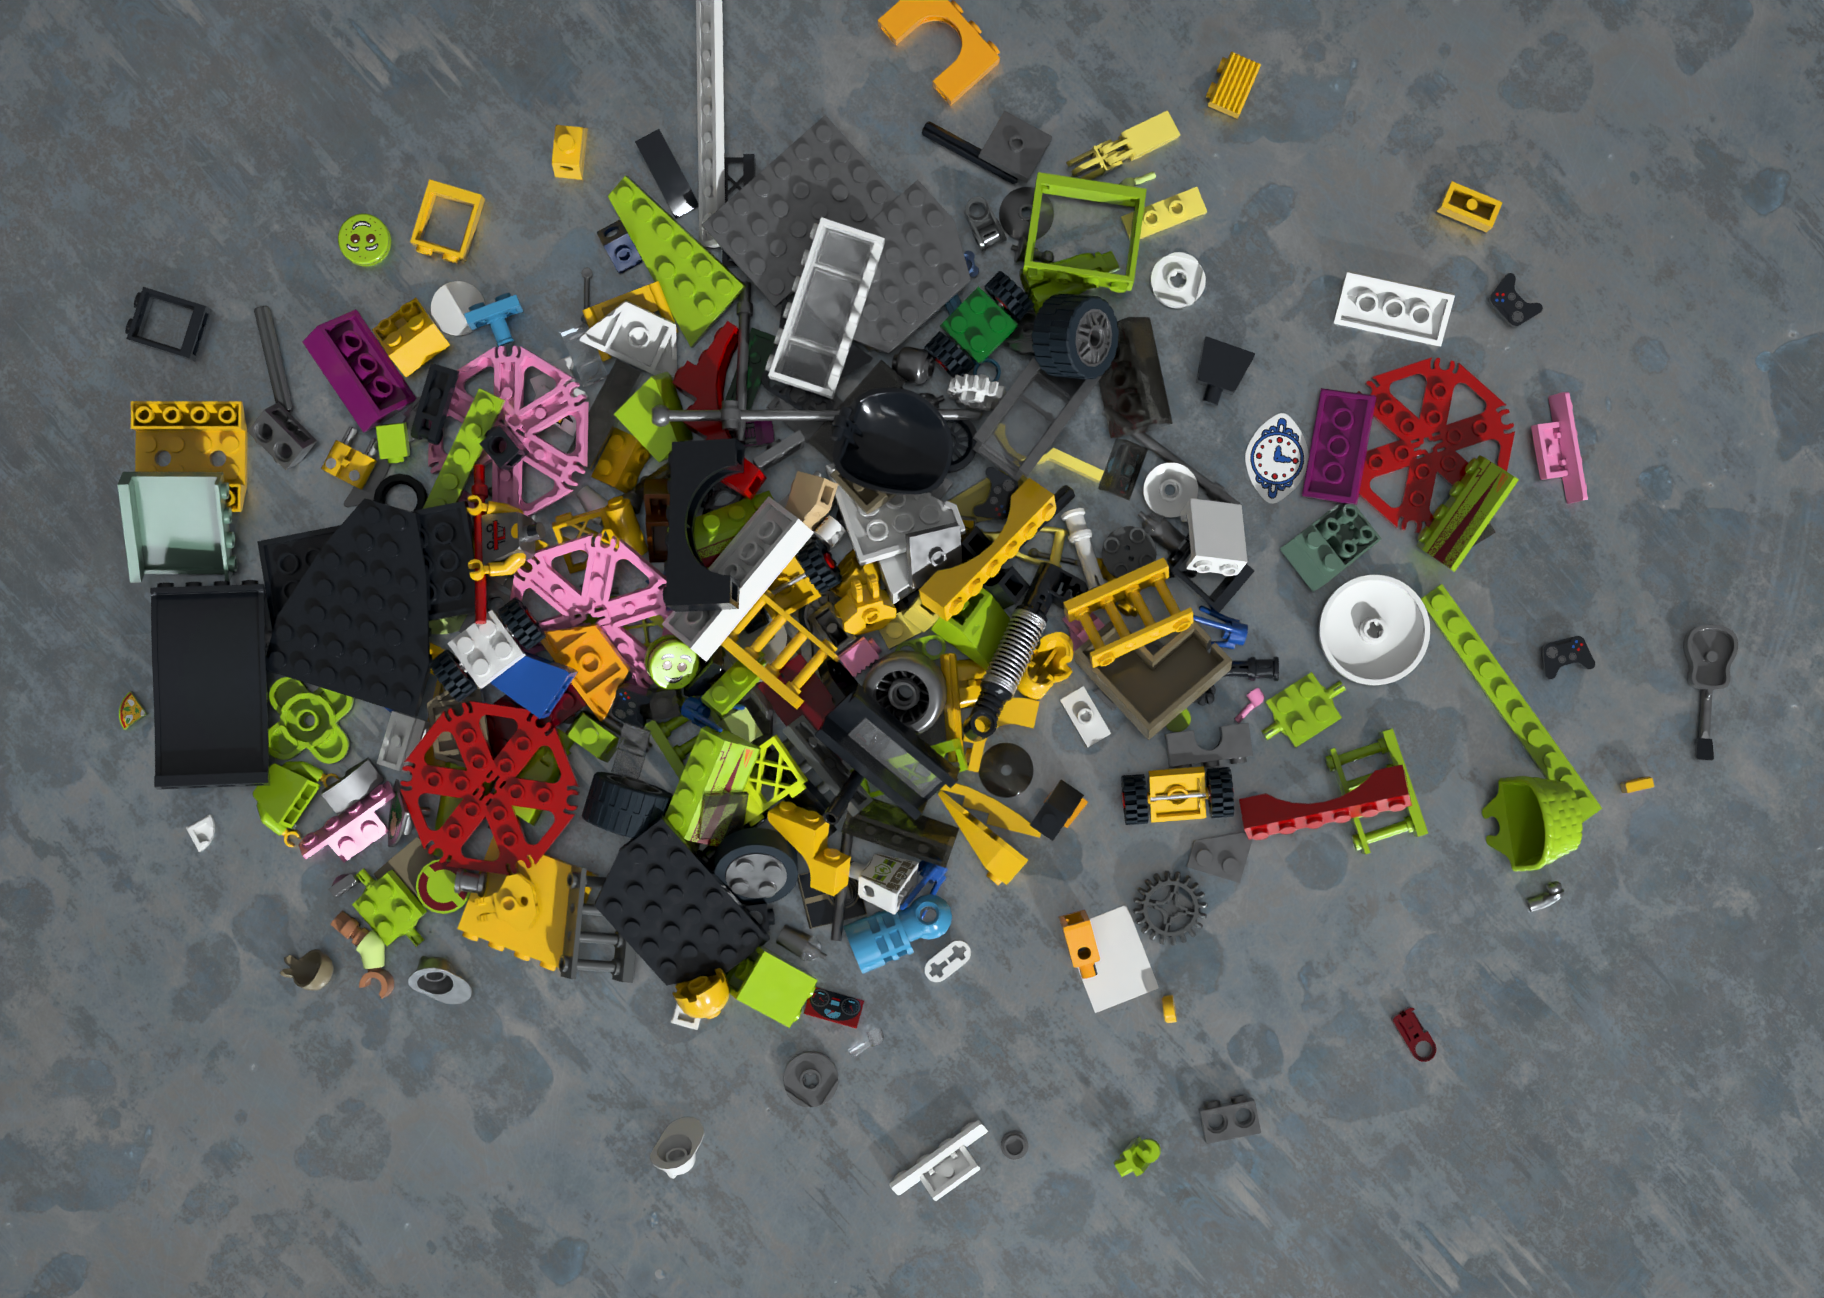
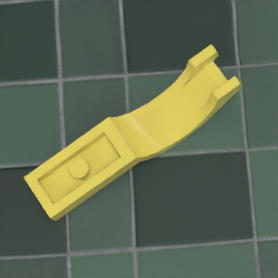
[993,423,1104,483]

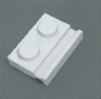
[377,711,430,775]

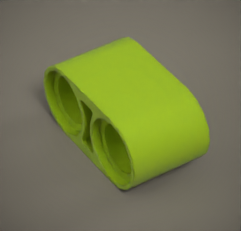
[895,635,946,661]

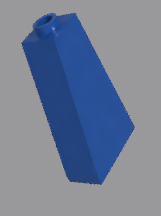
[490,651,578,719]

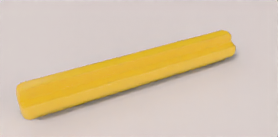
[940,653,964,762]

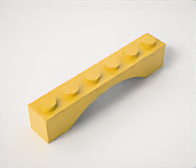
[919,478,1056,622]

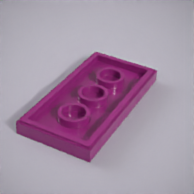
[1302,388,1376,505]

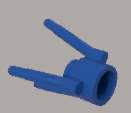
[1193,605,1248,649]
[681,695,745,733]
[900,855,948,919]

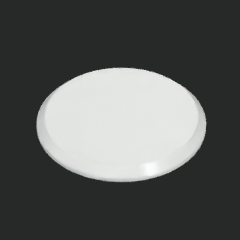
[431,281,485,336]

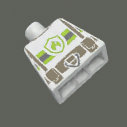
[849,853,918,914]

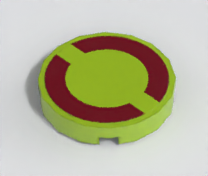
[416,859,471,914]

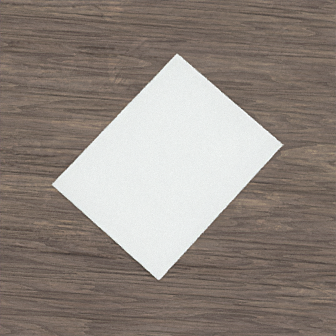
[1077,905,1159,1013]

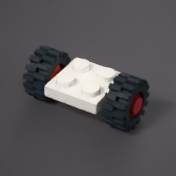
[429,597,546,702]

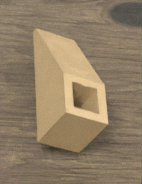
[785,471,838,531]

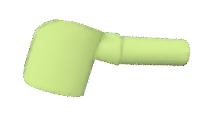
[1119,171,1156,187]

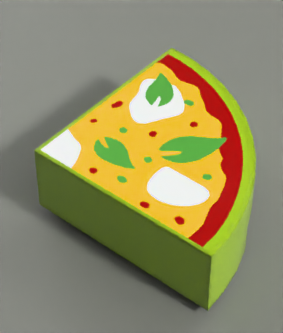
[119,691,148,730]

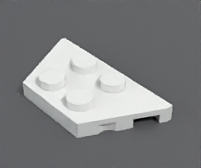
[579,300,677,380]

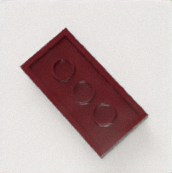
[486,660,587,758]

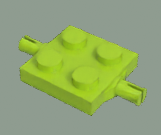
[1261,672,1346,748]
[352,868,428,947]

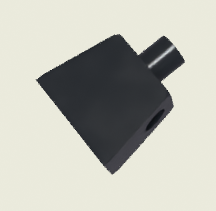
[1196,336,1255,406]

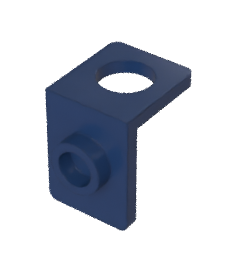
[597,220,642,274]

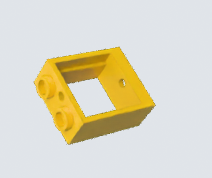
[410,179,485,264]

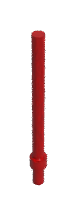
[471,464,488,624]

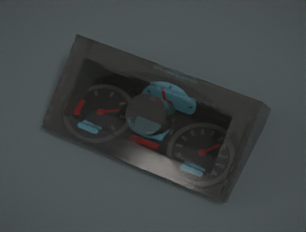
[1098,438,1148,500]

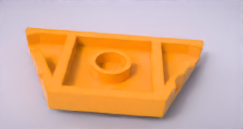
[540,624,630,722]

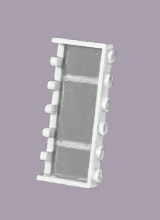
[765,217,885,399]

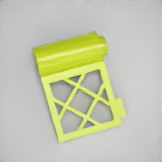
[734,734,808,827]

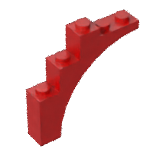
[672,321,767,500]

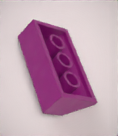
[302,309,417,433]

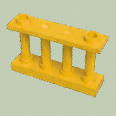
[1063,557,1194,668]
[721,589,840,709]

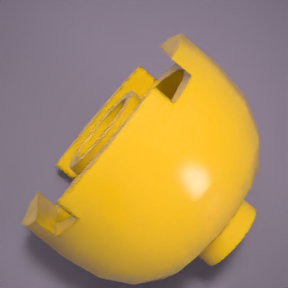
[830,549,881,598]
[672,968,730,1019]

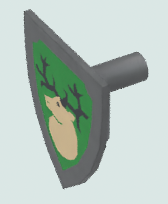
[388,779,430,847]

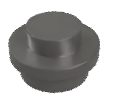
[1001,1131,1028,1160]

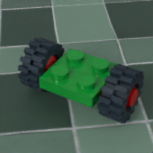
[924,271,1034,378]

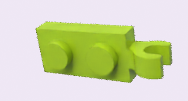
[701,651,767,718]

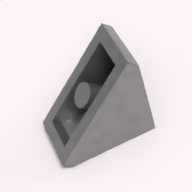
[808,601,858,662]

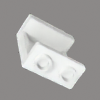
[1180,498,1248,576]

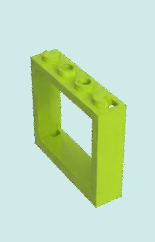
[1022,172,1147,293]

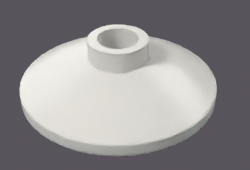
[1143,462,1198,518]

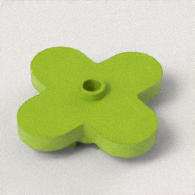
[269,677,354,764]

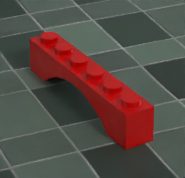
[1239,765,1412,840]

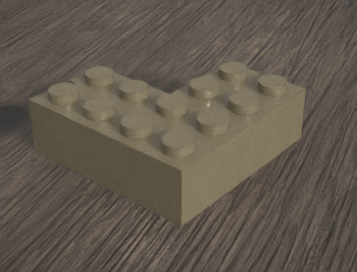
[1074,620,1232,740]

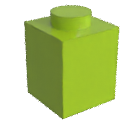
[376,422,411,464]

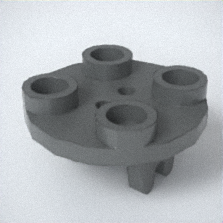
[1102,526,1157,578]

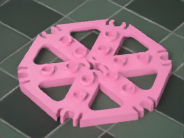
[428,346,589,517]
[505,533,674,689]

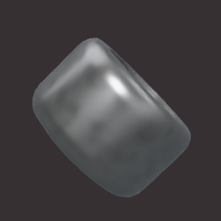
[862,650,947,735]

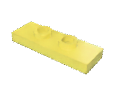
[1121,187,1207,241]

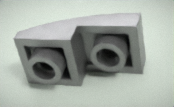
[321,757,384,815]

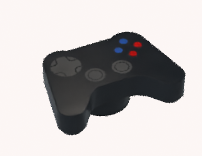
[1489,273,1543,327]
[972,467,1018,520]
[1542,636,1595,680]
[612,683,654,731]

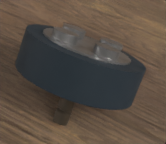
[714,828,798,905]

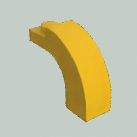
[963,698,1040,773]

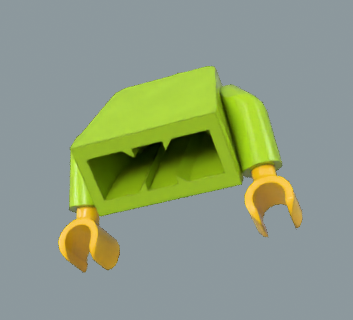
[253,761,339,847]

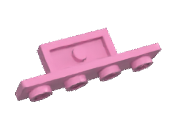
[1531,392,1588,504]
[299,781,396,863]

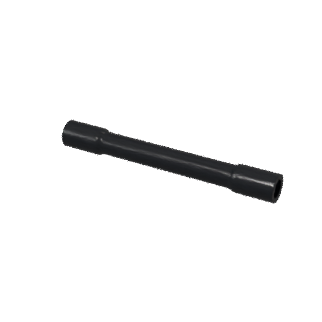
[823,730,891,825]

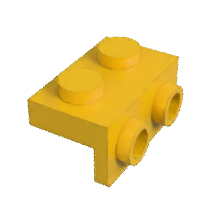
[591,428,650,493]

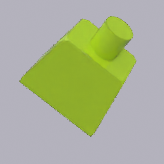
[565,711,624,763]

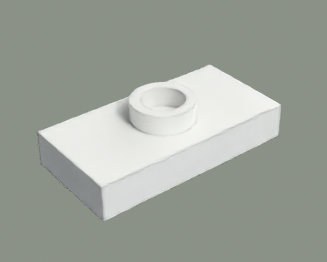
[1060,686,1111,747]

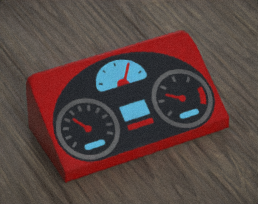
[803,987,864,1029]

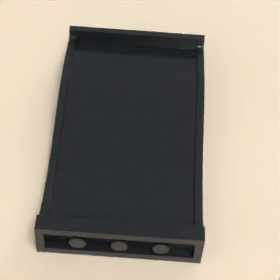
[150,580,270,790]

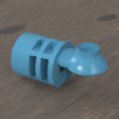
[843,894,952,974]

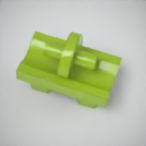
[1114,1136,1161,1177]

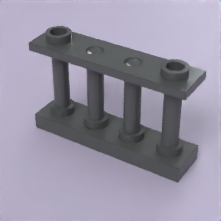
[755,715,873,837]
[559,866,636,983]

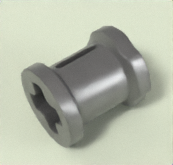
[454,868,487,897]

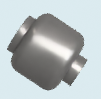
[892,347,934,384]

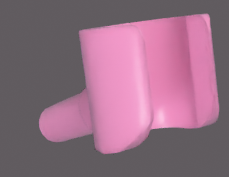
[1234,687,1264,723]

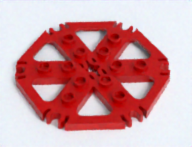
[1357,357,1515,533]
[400,701,580,875]

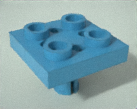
[464,293,524,347]

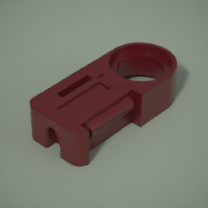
[1391,1007,1437,1062]

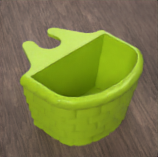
[1482,776,1583,872]

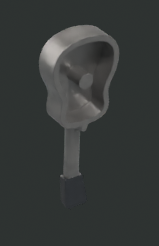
[1684,624,1738,761]

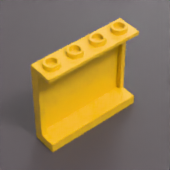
[457,836,599,971]

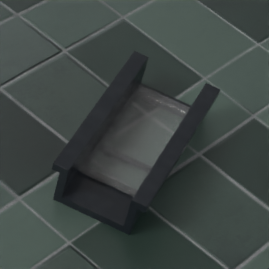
[814,684,960,820]

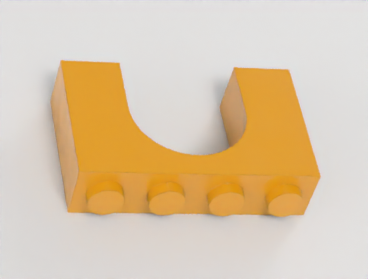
[878,0,1000,106]

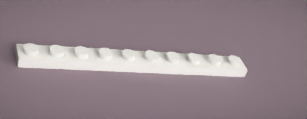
[696,0,725,249]

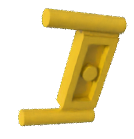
[582,281,679,362]

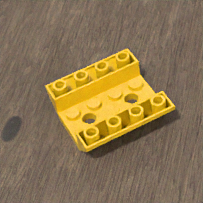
[131,401,248,512]

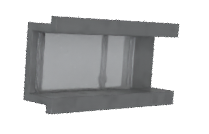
[973,356,1102,482]

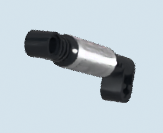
[963,562,1088,742]

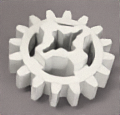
[947,374,1008,411]

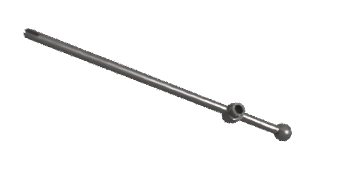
[652,400,983,431]

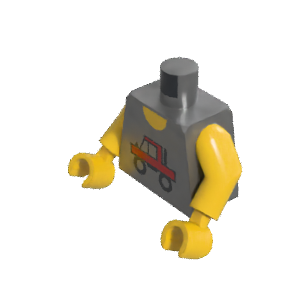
[467,495,546,581]

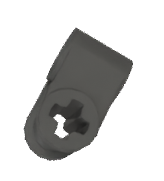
[964,197,1007,252]

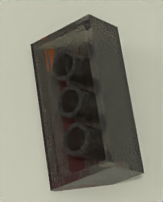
[1099,317,1173,438]

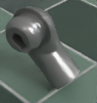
[1526,881,1564,912]

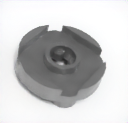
[783,1052,838,1107]

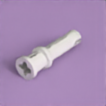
[1061,508,1105,590]

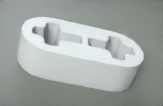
[925,940,971,982]

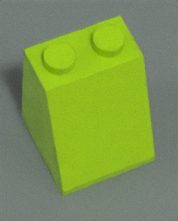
[614,372,693,463]
[725,946,818,1028]

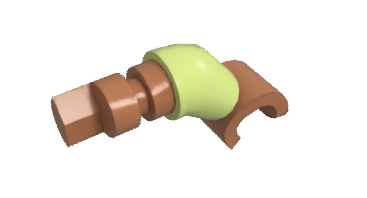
[330,910,394,999]

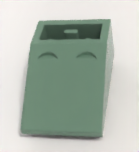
[1280,502,1381,592]

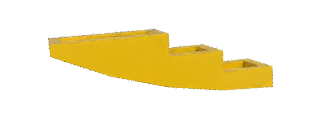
[940,783,1041,838]

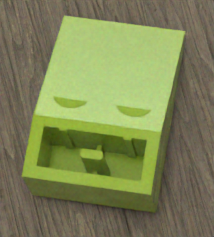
[931,588,1011,673]

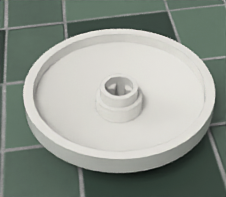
[1318,575,1430,685]

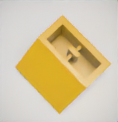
[372,298,450,377]

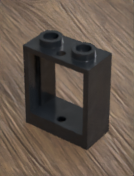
[125,287,211,362]
[1167,533,1254,613]

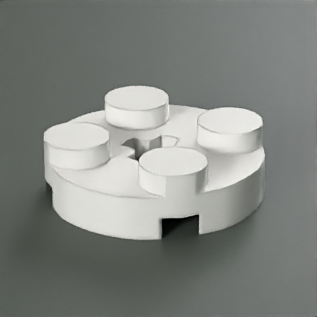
[1150,252,1206,308]

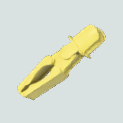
[1066,110,1181,180]

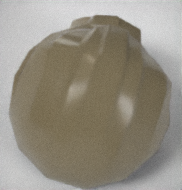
[279,949,334,991]

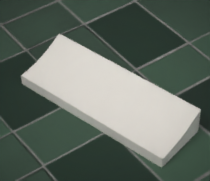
[662,497,814,662]

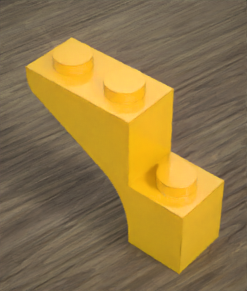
[768,801,851,896]

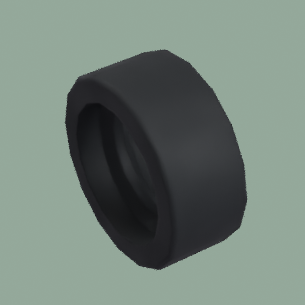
[374,473,428,511]

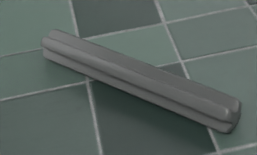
[254,306,293,412]

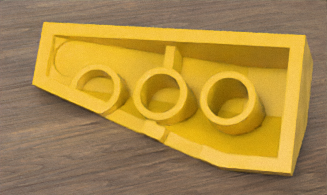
[938,790,1028,886]

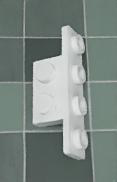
[889,1120,988,1201]

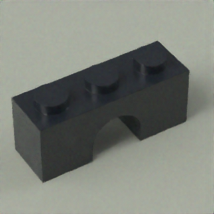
[961,526,1030,609]

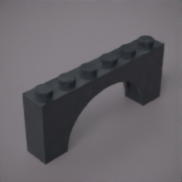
[663,438,745,612]

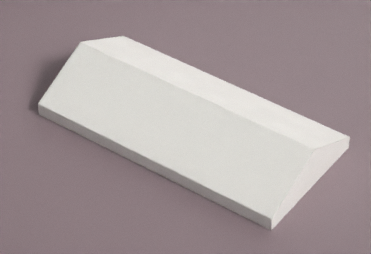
[1334,271,1455,347]

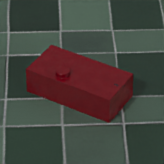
[757,654,867,761]

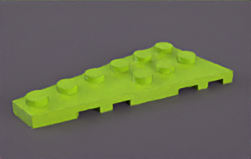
[608,175,746,348]

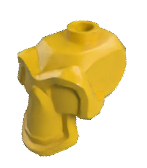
[1015,632,1073,700]

